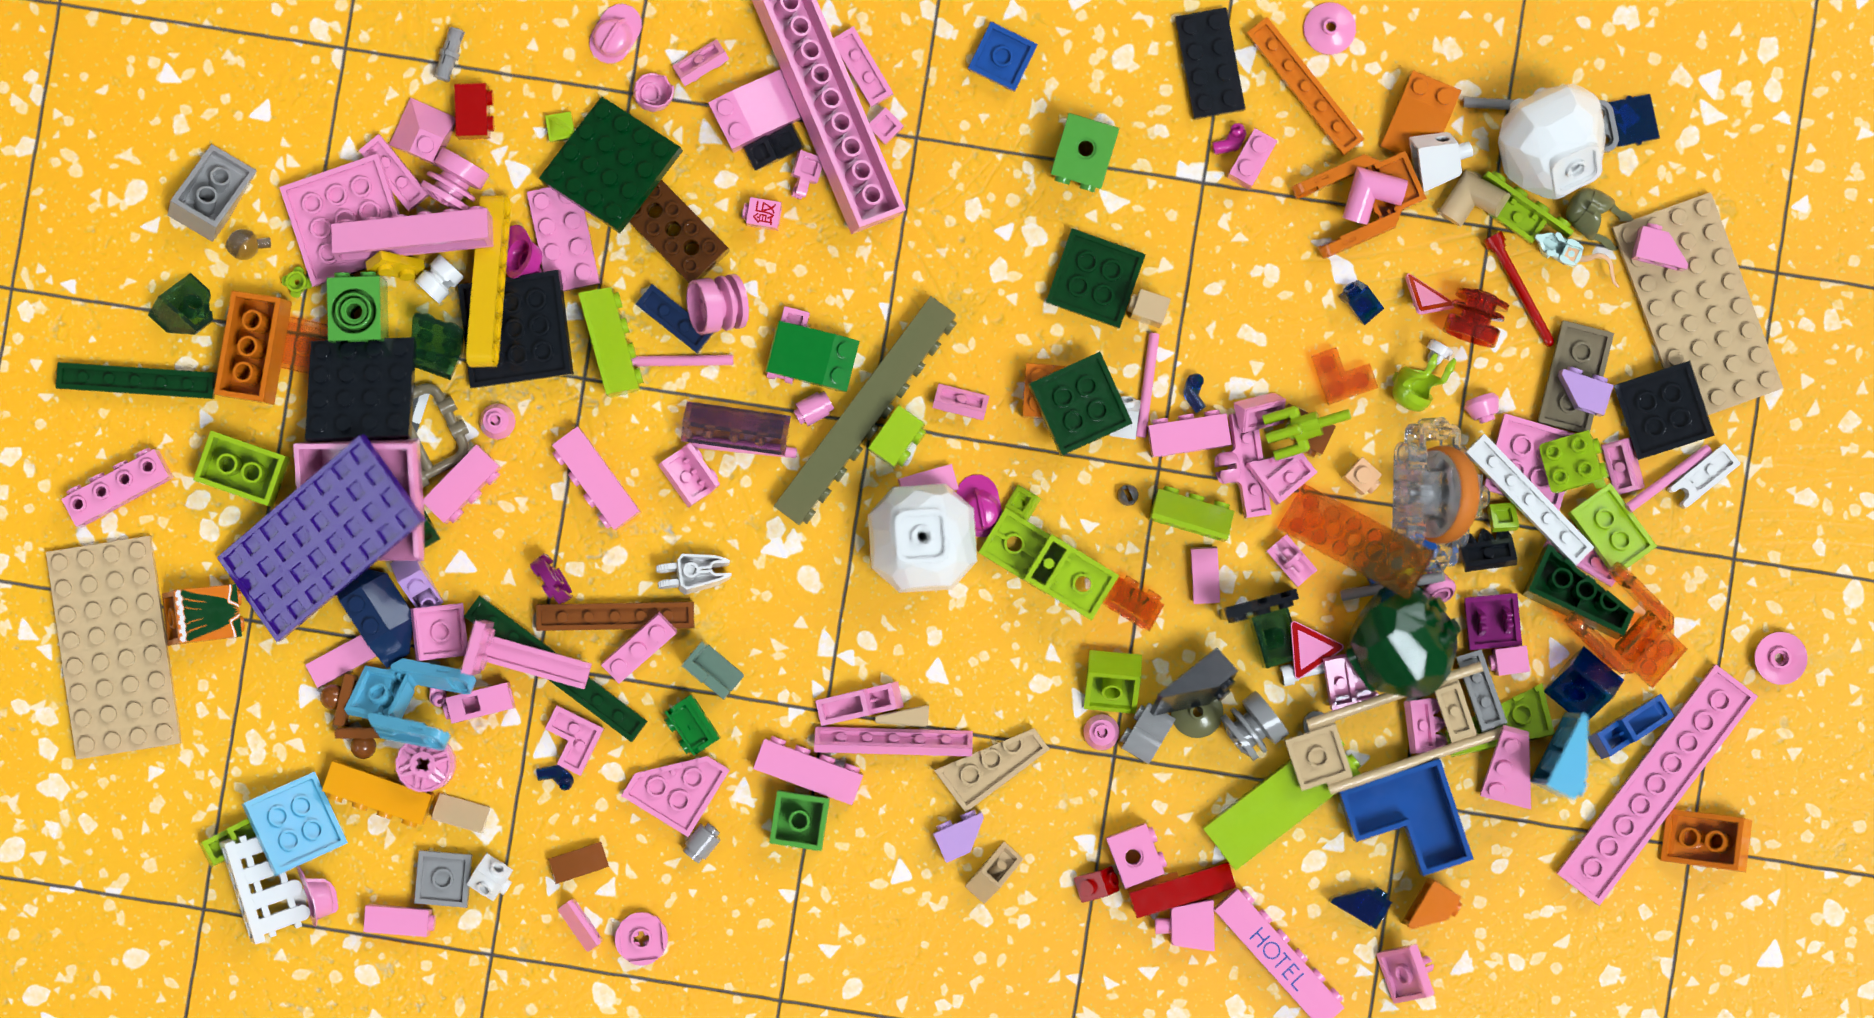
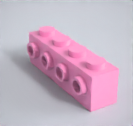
[61,448,174,528]

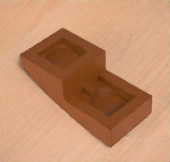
[547,842,609,884]

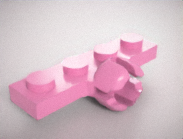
[1215,413,1272,518]

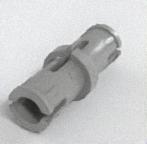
[433,27,465,82]

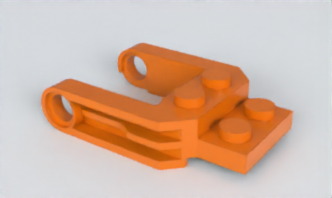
[1291,151,1427,259]

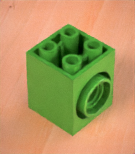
[1051,113,1120,193]
[327,272,389,343]

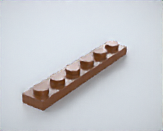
[536,602,695,631]

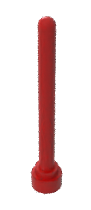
[1483,231,1555,347]

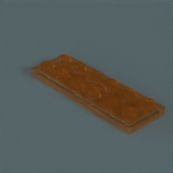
[1277,484,1435,599]

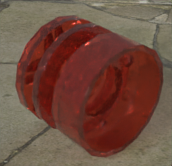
[1443,287,1510,348]

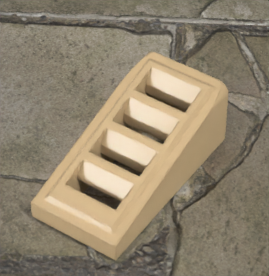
[875,705,929,727]

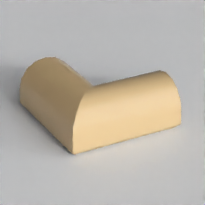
[1438,170,1511,227]

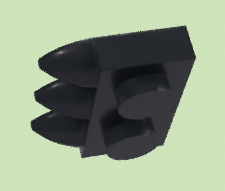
[1460,529,1517,572]

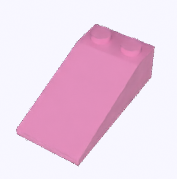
[708,69,802,153]

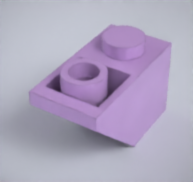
[1558,366,1614,417]
[390,561,444,608]
[933,809,984,863]

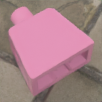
[1155,899,1215,951]

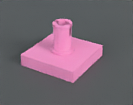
[1376,944,1435,1004]

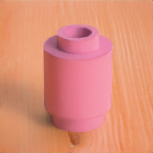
[793,391,834,426]

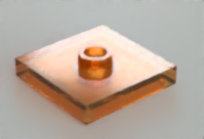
[281,317,328,374]

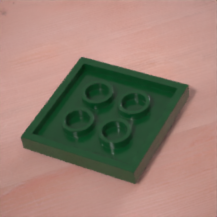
[1045,228,1146,329]
[1028,352,1133,456]

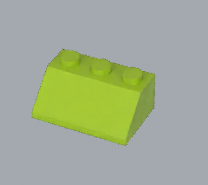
[1148,486,1234,542]

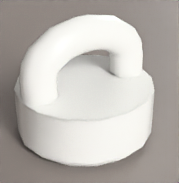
[1427,339,1453,365]

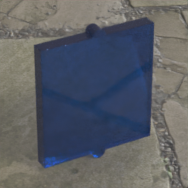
[1608,94,1660,147]

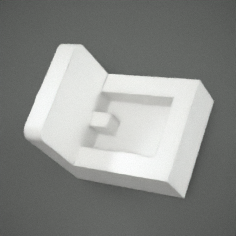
[1110,396,1141,440]

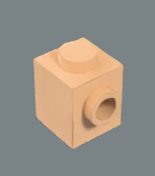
[1342,457,1382,495]

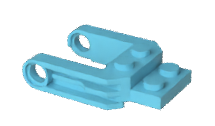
[344,658,476,750]

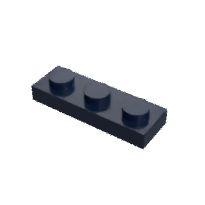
[636,284,714,354]

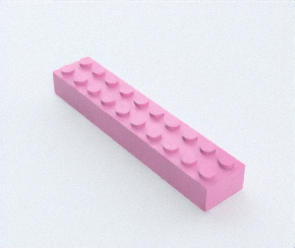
[752,0,906,235]

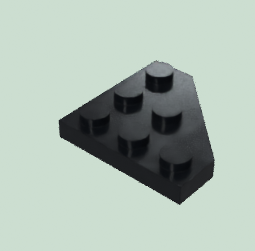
[1218,589,1299,623]

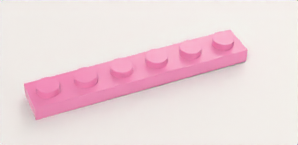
[814,727,973,756]

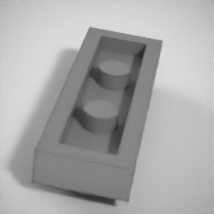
[1456,649,1507,733]

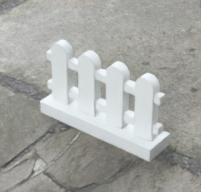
[219,835,310,944]

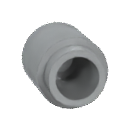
[683,823,721,863]

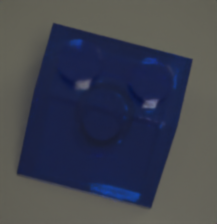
[1544,646,1624,720]

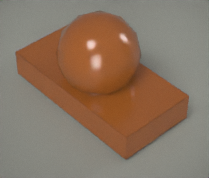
[320,673,358,727]
[335,727,380,759]

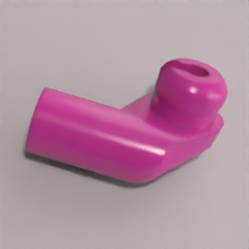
[1212,123,1246,155]

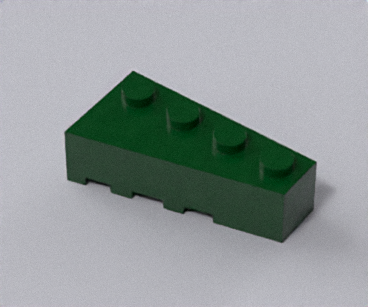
[1522,544,1634,640]

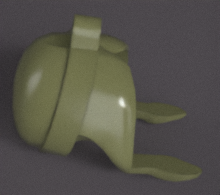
[1566,188,1633,251]

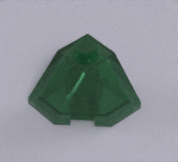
[148,273,213,335]

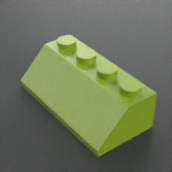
[578,287,644,398]

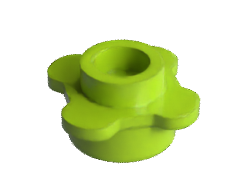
[281,267,312,298]

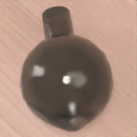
[225,229,271,260]

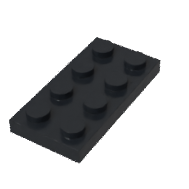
[1175,7,1246,120]

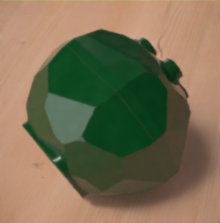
[1346,584,1461,697]

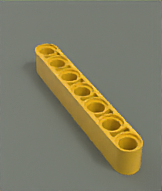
[466,195,511,367]

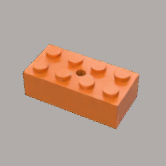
[214,291,292,405]

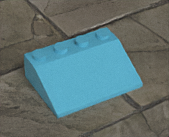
[1530,712,1588,800]

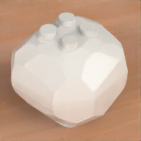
[1498,83,1606,199]
[868,483,977,593]

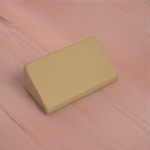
[431,793,491,833]

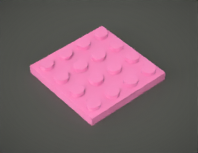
[279,153,399,287]

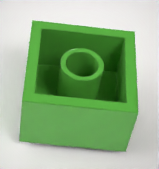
[769,790,830,851]

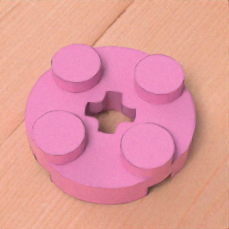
[615,912,668,966]

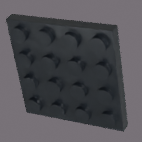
[458,270,574,389]
[305,337,417,443]

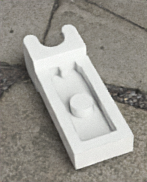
[1667,443,1741,509]

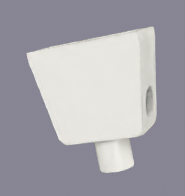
[1409,132,1473,192]

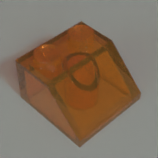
[1102,575,1165,632]

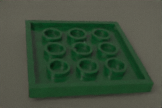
[539,96,683,233]

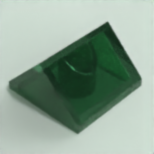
[1249,607,1293,669]

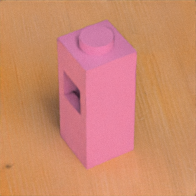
[443,682,516,723]
[363,904,436,937]

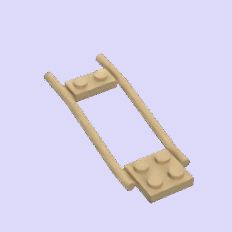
[1285,661,1502,795]

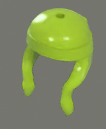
[1392,353,1456,412]

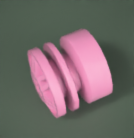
[420,147,489,211]
[686,274,749,335]
[396,743,456,792]

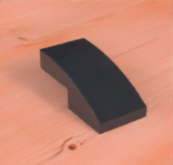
[743,124,805,171]

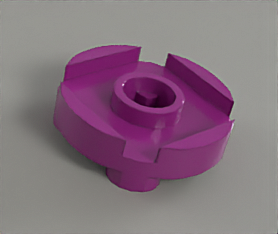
[530,553,573,604]

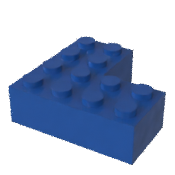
[1337,758,1474,876]

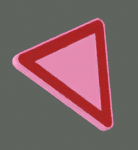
[1405,274,1456,315]
[1290,621,1344,679]

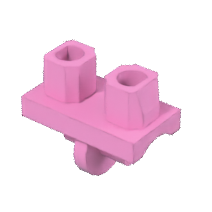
[1266,534,1317,587]

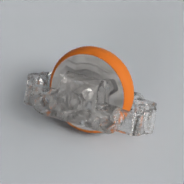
[1392,417,1490,573]

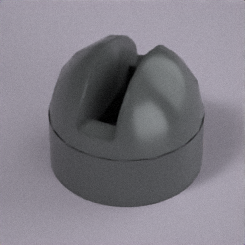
[1117,485,1138,506]

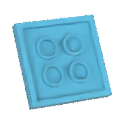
[242,772,348,876]

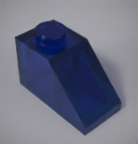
[1328,886,1392,929]

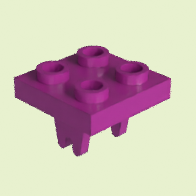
[1464,593,1522,650]

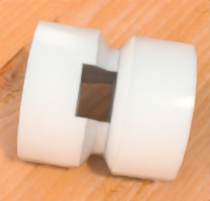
[414,254,464,304]

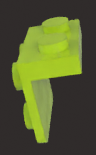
[1539,430,1609,493]

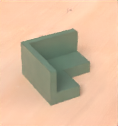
[682,641,744,700]

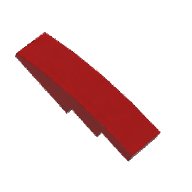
[1129,862,1236,918]

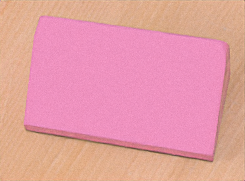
[1234,393,1286,433]
[1601,437,1645,494]
[558,899,603,952]

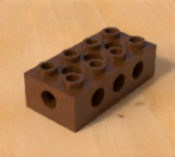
[629,180,730,283]

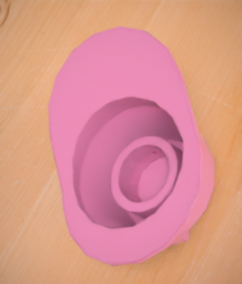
[589,4,642,63]
[297,866,338,926]

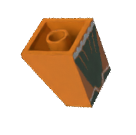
[162,584,245,646]

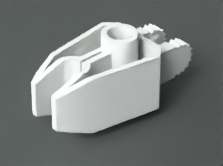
[656,554,732,595]

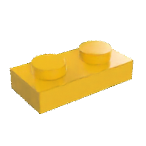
[366,250,425,281]

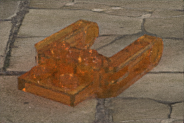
[1564,562,1687,688]

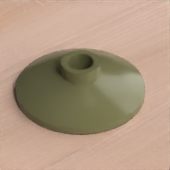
[1171,699,1223,738]

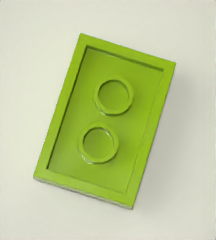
[1567,483,1657,577]

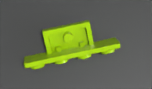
[1482,171,1574,244]

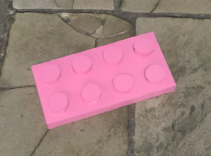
[527,187,600,292]

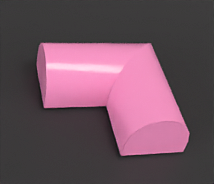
[1342,166,1408,224]

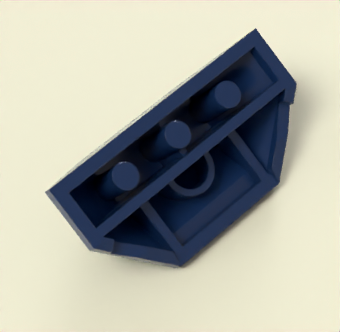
[337,569,413,668]

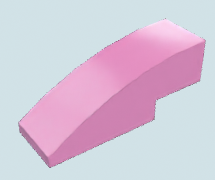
[816,681,904,726]

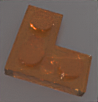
[1311,347,1378,405]

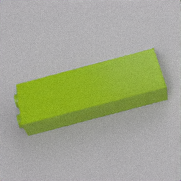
[1202,740,1361,871]

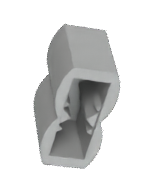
[1120,703,1176,764]

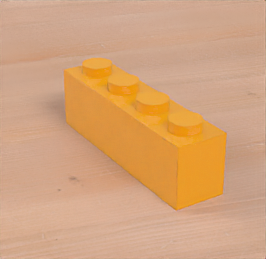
[322,760,435,828]

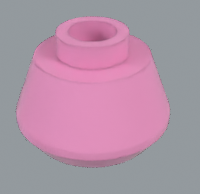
[1464,393,1499,424]
[479,404,515,439]
[1421,571,1456,602]
[1084,714,1119,750]

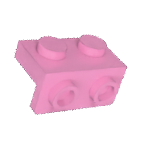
[658,442,720,508]

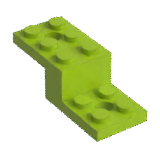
[978,508,1119,621]

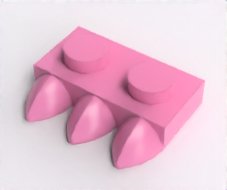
[1404,698,1447,754]

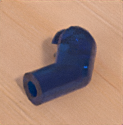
[1183,373,1206,414]
[536,765,574,791]

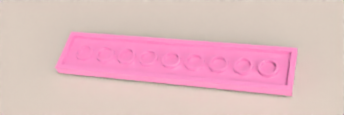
[1556,664,1758,906]

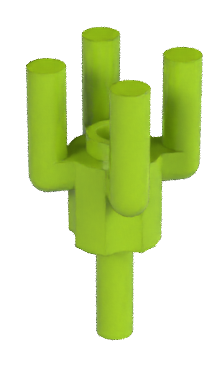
[1262,406,1352,461]

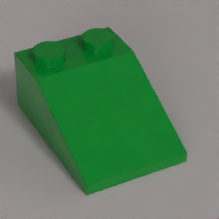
[765,321,860,392]

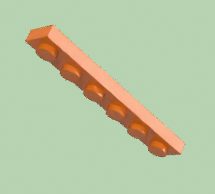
[1246,17,1364,156]

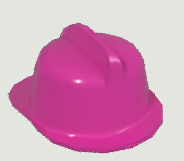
[506,225,543,279]
[957,475,1002,537]

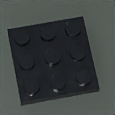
[1614,361,1715,460]

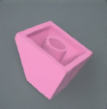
[389,98,456,166]

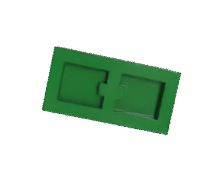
[664,694,721,756]

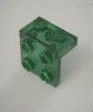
[411,312,464,380]

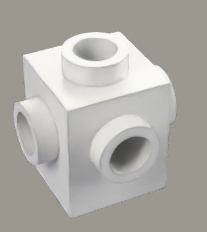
[467,854,513,902]

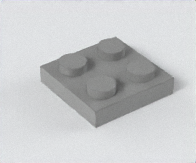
[414,850,473,908]

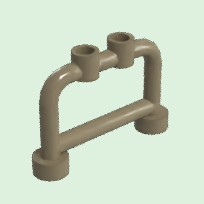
[411,383,469,488]

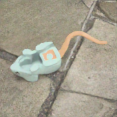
[1535,232,1619,288]

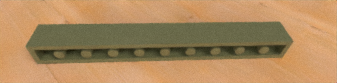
[774,296,957,526]

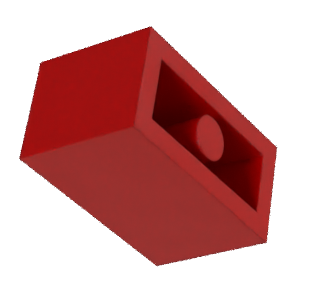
[454,83,495,140]

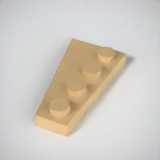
[934,728,1050,812]

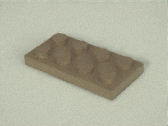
[1537,320,1614,433]

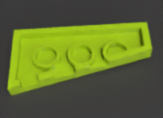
[1445,683,1555,757]

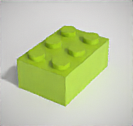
[193,431,290,507]

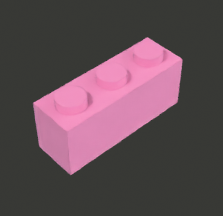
[1147,410,1231,458]
[423,444,502,524]

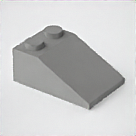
[167,144,257,242]

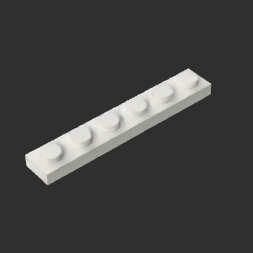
[1464,434,1594,566]

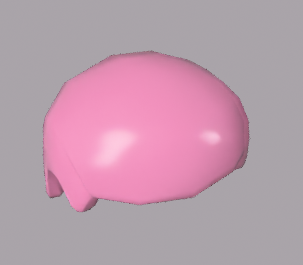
[633,73,674,112]

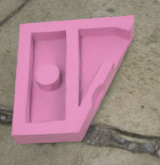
[1246,453,1317,505]

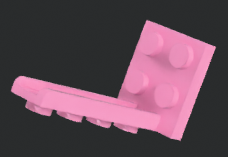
[461,620,592,689]

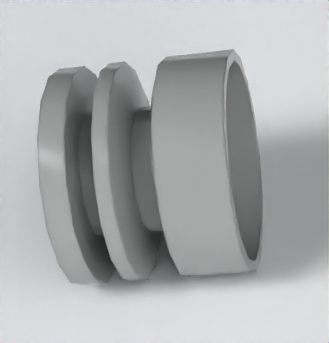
[1220,691,1289,761]

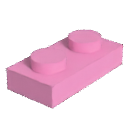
[673,39,729,86]
[933,384,989,420]

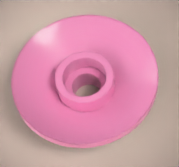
[1304,3,1356,55]
[1754,632,1808,685]

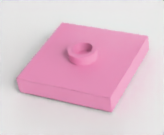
[410,603,468,661]

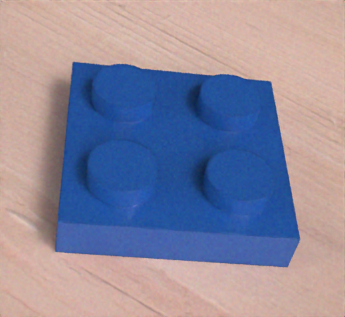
[968,22,1038,92]

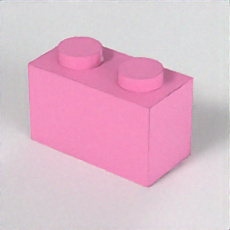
[1227,128,1277,190]

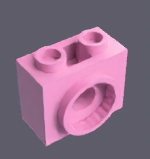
[1106,823,1167,888]

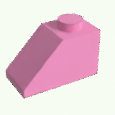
[1631,223,1688,272]

